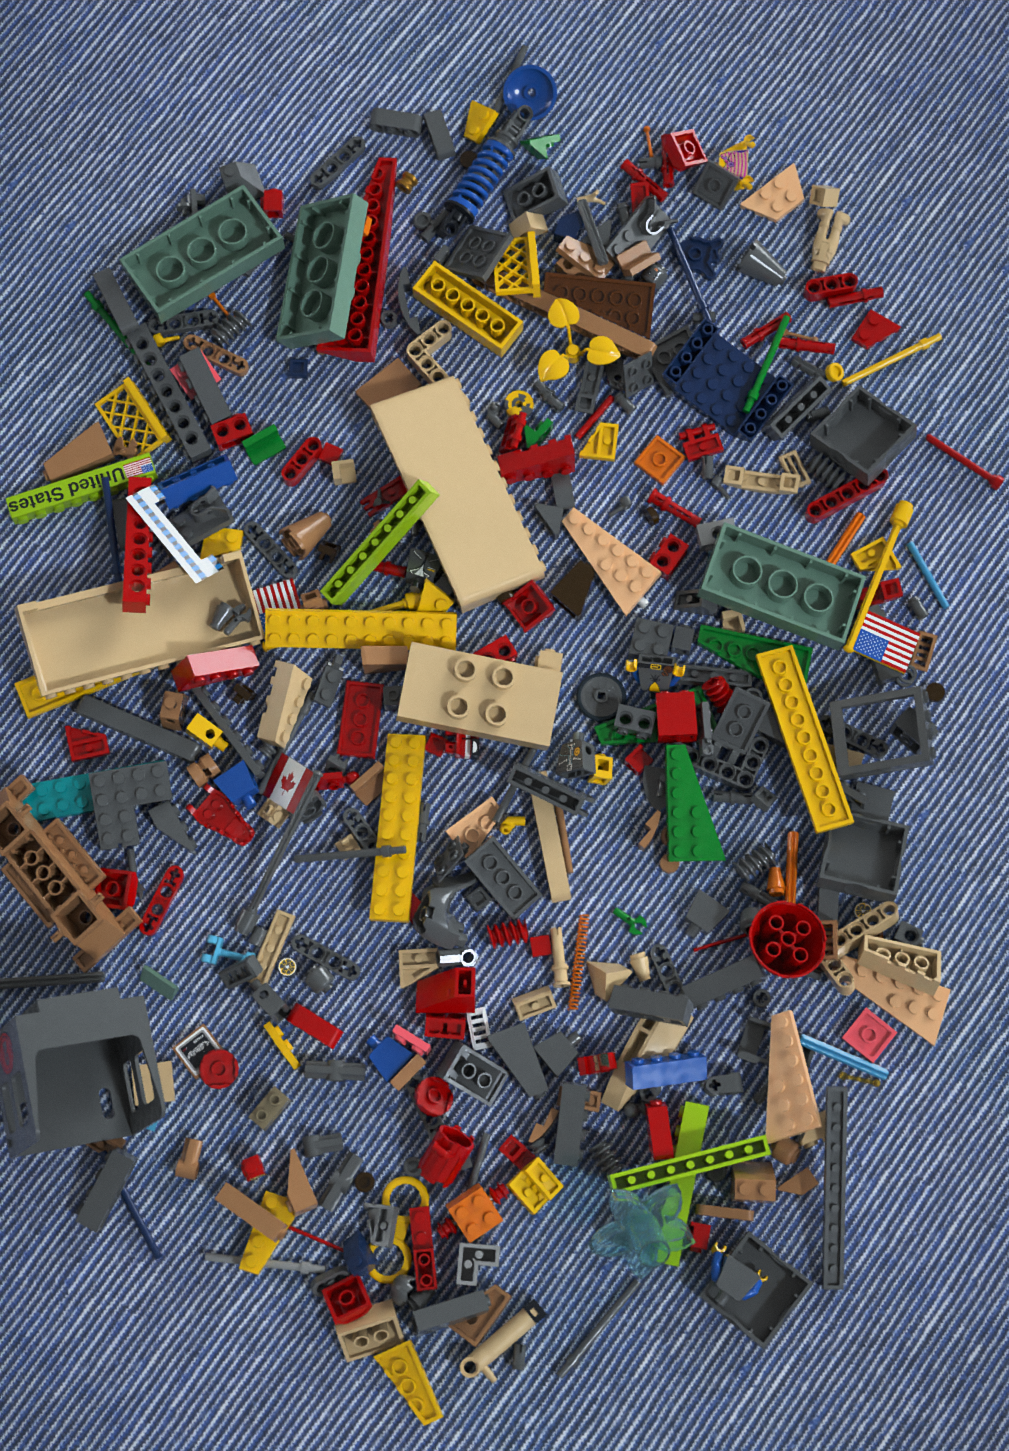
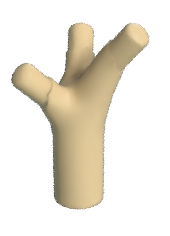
[576,190,606,205]

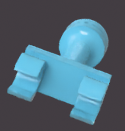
[201,934,256,965]

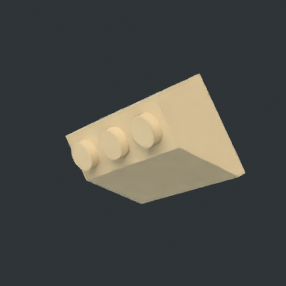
[335,1299,405,1363]

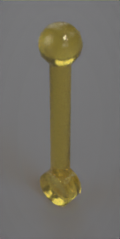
[839,1072,881,1087]

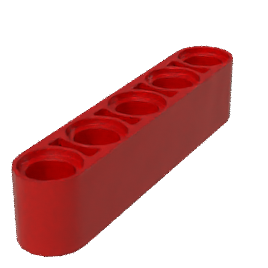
[805,469,888,524]

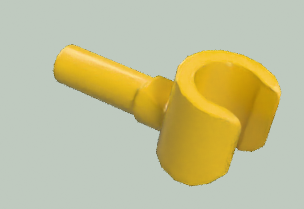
[153,333,180,347]

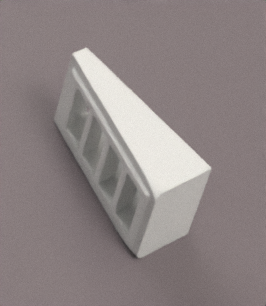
[466,1007,492,1051]

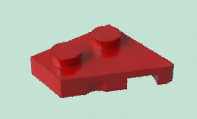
[851,309,901,350]

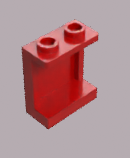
[655,690,698,743]

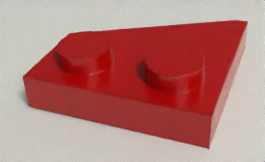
[65,726,110,763]

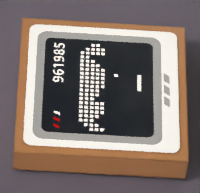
[172,1024,223,1080]

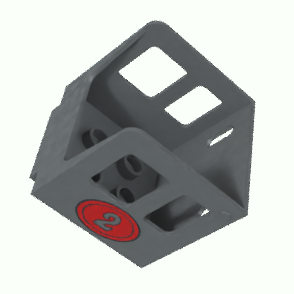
[0,987,166,1158]

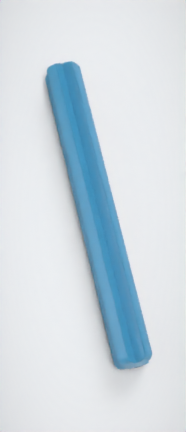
[799,1034,889,1080]

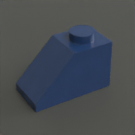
[552,210,584,244]
[343,1230,380,1276]

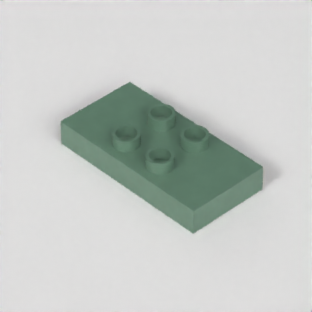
[119,184,285,324]
[276,193,368,349]
[696,522,866,651]

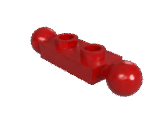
[315,771,360,791]

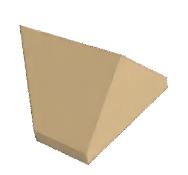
[586,961,632,1002]

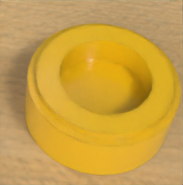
[825,363,844,382]

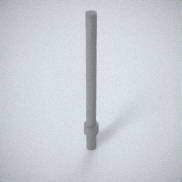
[205,1252,326,1274]

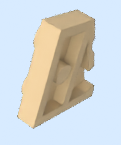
[398,948,439,989]

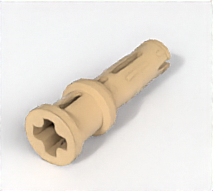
[550,927,570,988]

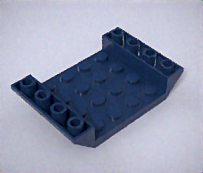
[662,318,794,442]

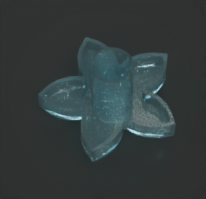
[588,1183,696,1280]

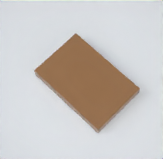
[355,358,422,409]

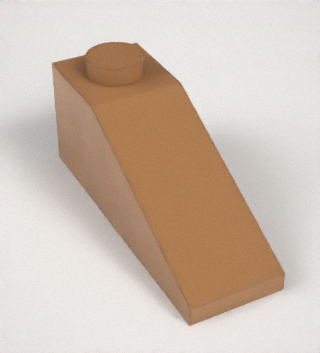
[285,1148,318,1217]

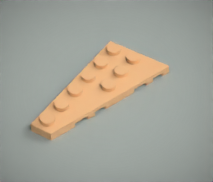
[562,507,662,617]
[831,955,951,1046]
[766,1010,822,1144]

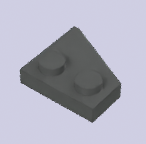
[364,1202,399,1248]

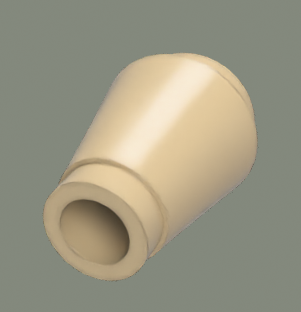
[629,951,651,982]

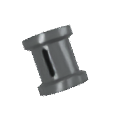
[639,1086,662,1102]

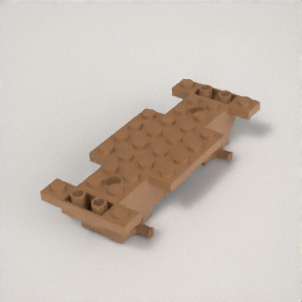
[0,774,143,973]

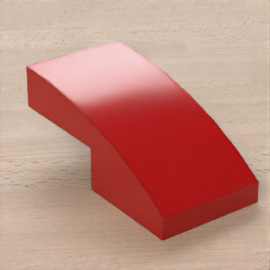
[498,1134,536,1170]

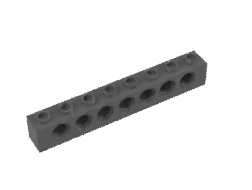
[125,323,213,464]

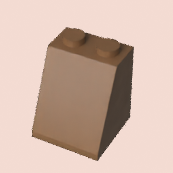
[730,1161,776,1203]

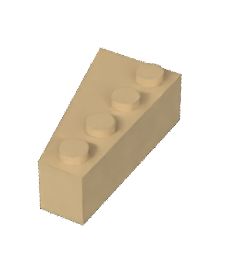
[257,660,312,749]
[857,935,941,996]

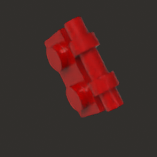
[499,412,527,454]
[678,423,724,462]

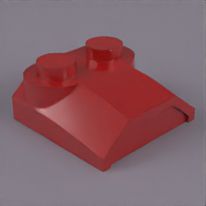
[664,129,708,172]
[503,580,556,633]
[95,868,138,911]
[321,1275,372,1325]

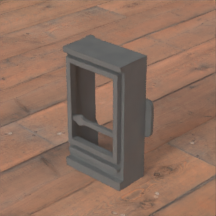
[736,1016,818,1071]

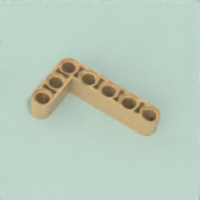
[407,320,470,410]
[819,901,899,996]

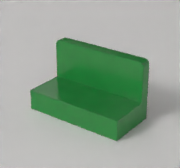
[242,424,286,466]

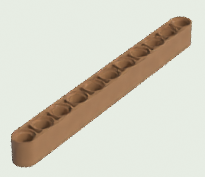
[471,270,657,359]

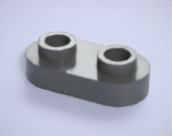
[604,357,624,390]
[310,1266,350,1297]

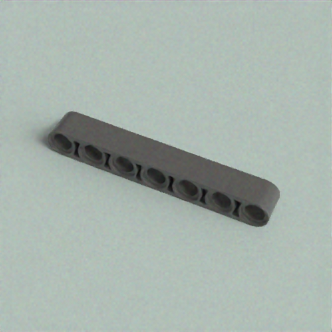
[75,694,202,763]

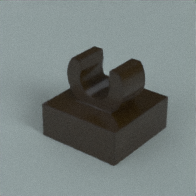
[318,540,342,564]
[233,683,257,705]

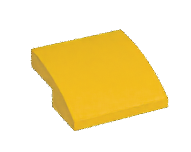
[506,1157,564,1215]

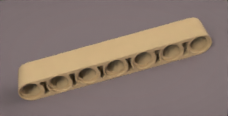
[531,771,571,903]

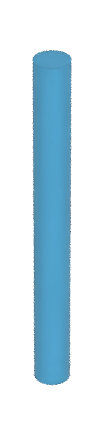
[907,541,950,610]

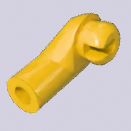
[499,816,525,835]

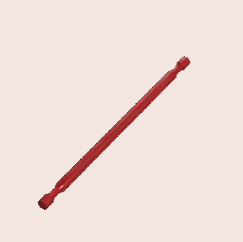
[693,933,749,952]
[288,1226,343,1252]

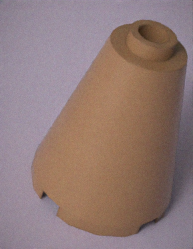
[279,512,332,560]

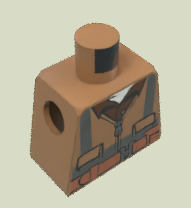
[160,691,189,732]

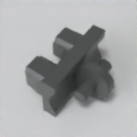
[176,188,206,217]

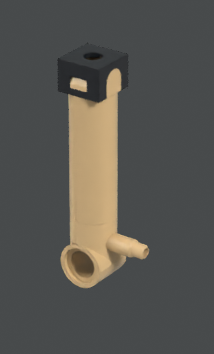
[460,1299,547,1383]

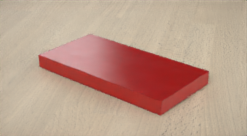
[337,680,385,760]

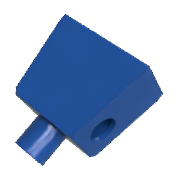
[213,760,260,810]
[366,1035,414,1083]

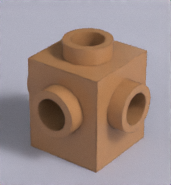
[300,589,329,609]

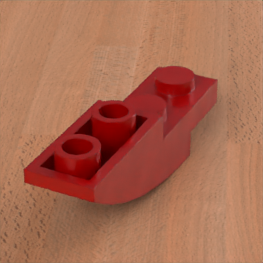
[409,1206,437,1291]

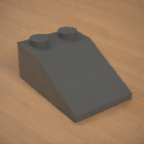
[503,166,569,221]
[435,1040,510,1107]

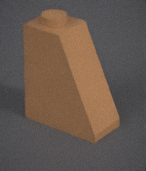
[360,646,409,675]

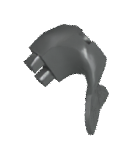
[412,872,477,950]

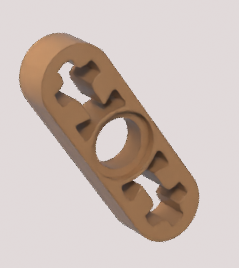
[695,1204,754,1221]

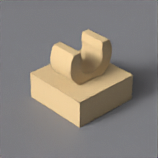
[335,834,361,861]

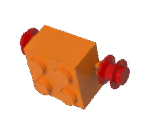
[436,1182,509,1243]

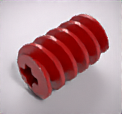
[702,676,733,715]
[486,918,528,949]

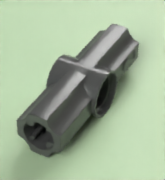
[305,1060,366,1082]
[318,1151,364,1212]

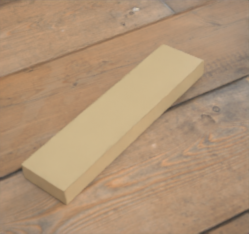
[247,909,296,984]

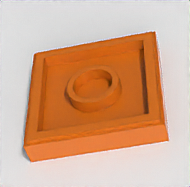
[634,435,686,486]

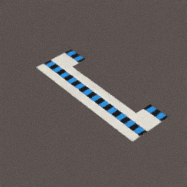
[126,484,224,583]

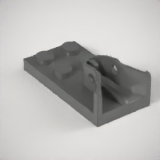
[605,195,678,268]
[154,486,235,558]
[461,836,543,921]

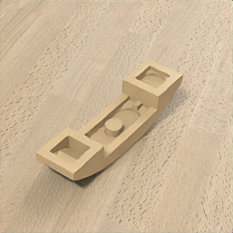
[723,465,800,494]

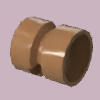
[186,753,222,788]

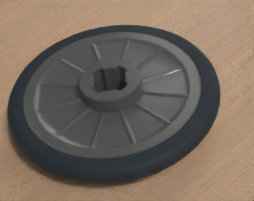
[576,673,626,721]

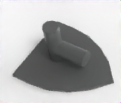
[643,765,666,811]

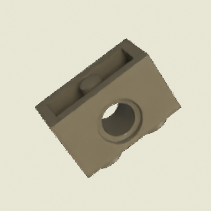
[248,1086,291,1131]

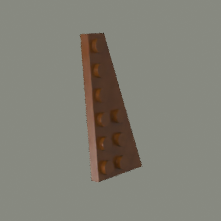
[544,272,656,339]

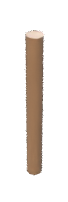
[555,806,573,874]

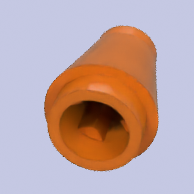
[767,867,786,897]

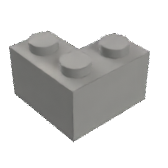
[456,1243,500,1286]

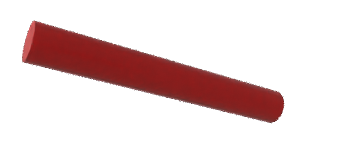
[574,395,615,440]

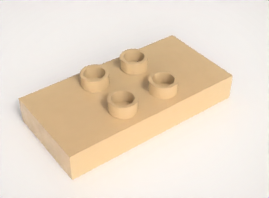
[396,642,563,751]

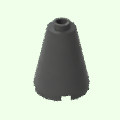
[735,239,788,287]

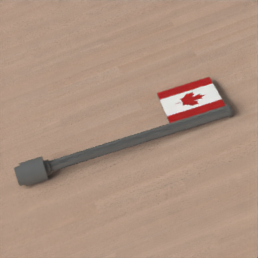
[234,753,323,936]

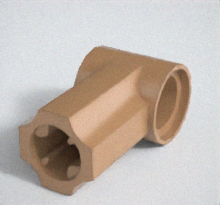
[175,1138,203,1180]

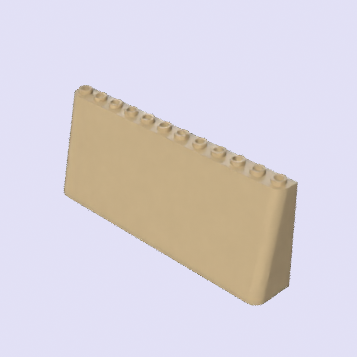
[370,376,547,614]
[14,550,265,700]

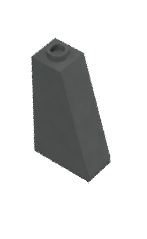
[486,1022,549,1100]
[411,1290,491,1338]

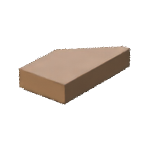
[777,1167,819,1195]

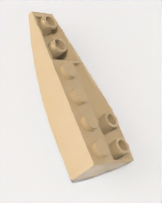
[601,1015,694,1112]

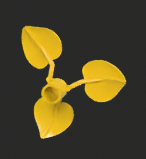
[538,298,620,382]

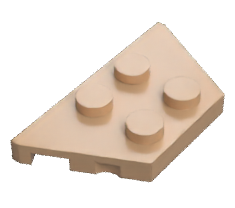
[740,163,804,223]

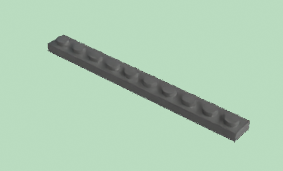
[822,1086,848,1290]

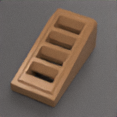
[909,630,938,672]
[820,920,838,960]

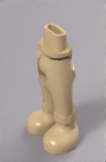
[811,208,851,273]

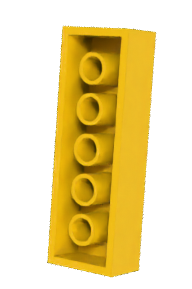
[412,261,523,358]

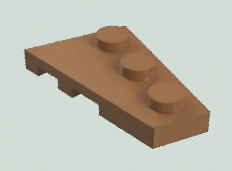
[555,236,615,278]
[448,1284,512,1348]

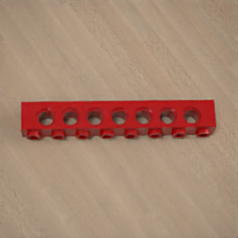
[122,477,153,613]

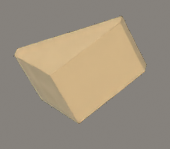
[508,212,548,238]

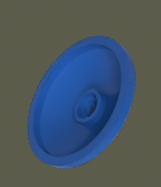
[503,65,557,121]

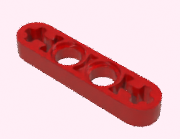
[139,865,185,936]

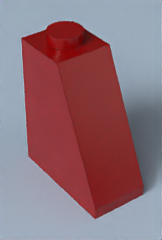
[645,1099,674,1160]

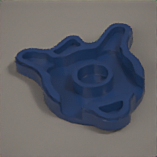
[671,237,724,281]

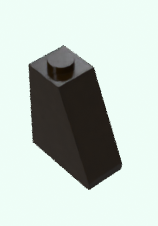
[550,560,595,622]

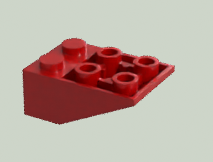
[415,967,476,1013]

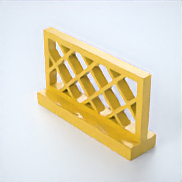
[494,231,541,298]
[95,377,172,456]

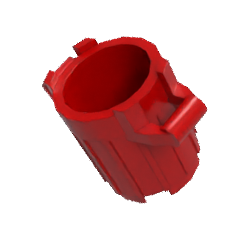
[417,1125,475,1188]

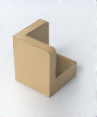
[809,185,840,207]
[331,459,357,486]
[720,610,746,633]

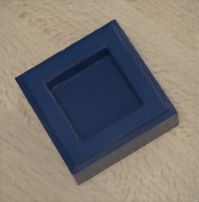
[289,359,308,379]

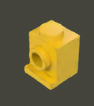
[587,754,613,785]

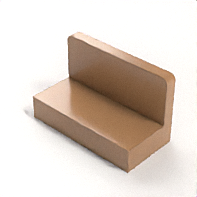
[616,240,661,276]
[350,761,384,806]

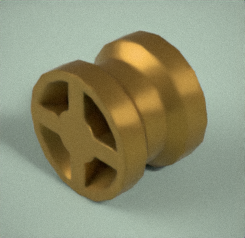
[395,171,418,195]

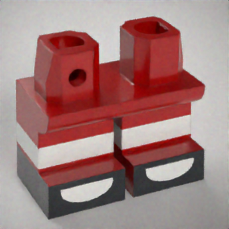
[444,731,480,760]

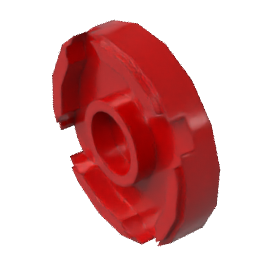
[199,1049,239,1089]
[414,1076,453,1117]

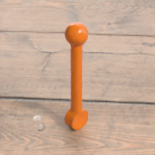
[643,126,654,157]
[208,292,229,320]

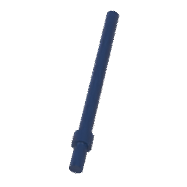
[667,227,713,322]
[101,477,123,583]
[99,1150,162,1260]

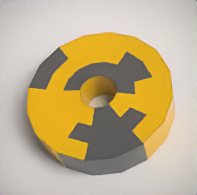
[504,390,534,419]

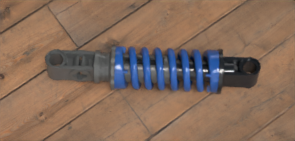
[437,105,533,240]

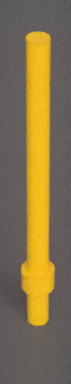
[841,333,942,387]

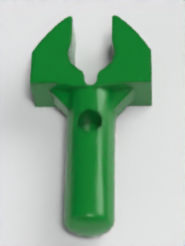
[613,907,647,936]

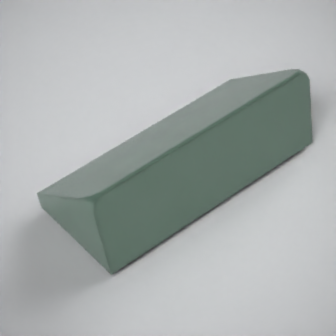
[140,965,180,1000]

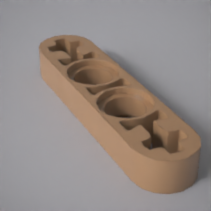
[183,334,249,377]

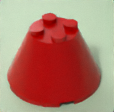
[749,900,827,978]

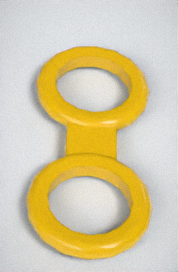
[368,1176,429,1284]

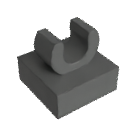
[324,754,348,776]

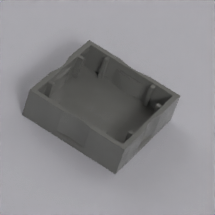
[810,385,917,487]
[816,812,909,903]
[698,1231,814,1349]

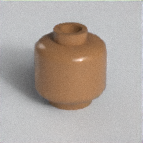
[770,1138,801,1165]

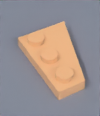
[445,797,499,858]

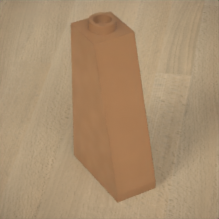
[43,421,115,483]
[215,1182,288,1242]

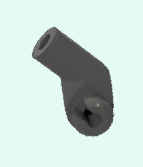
[487,401,505,430]

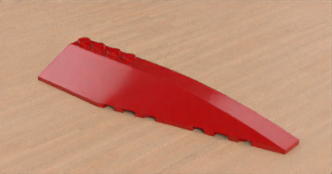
[316,157,397,362]

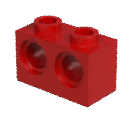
[210,413,253,451]
[648,533,689,581]
[473,634,518,662]
[424,1013,466,1040]

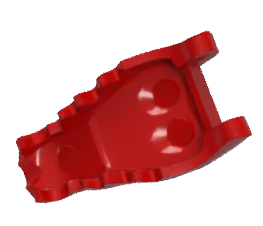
[185,783,255,846]

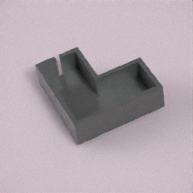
[88,761,173,851]

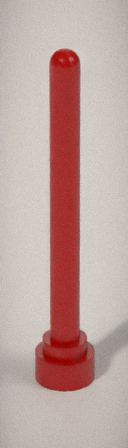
[925,434,1005,491]

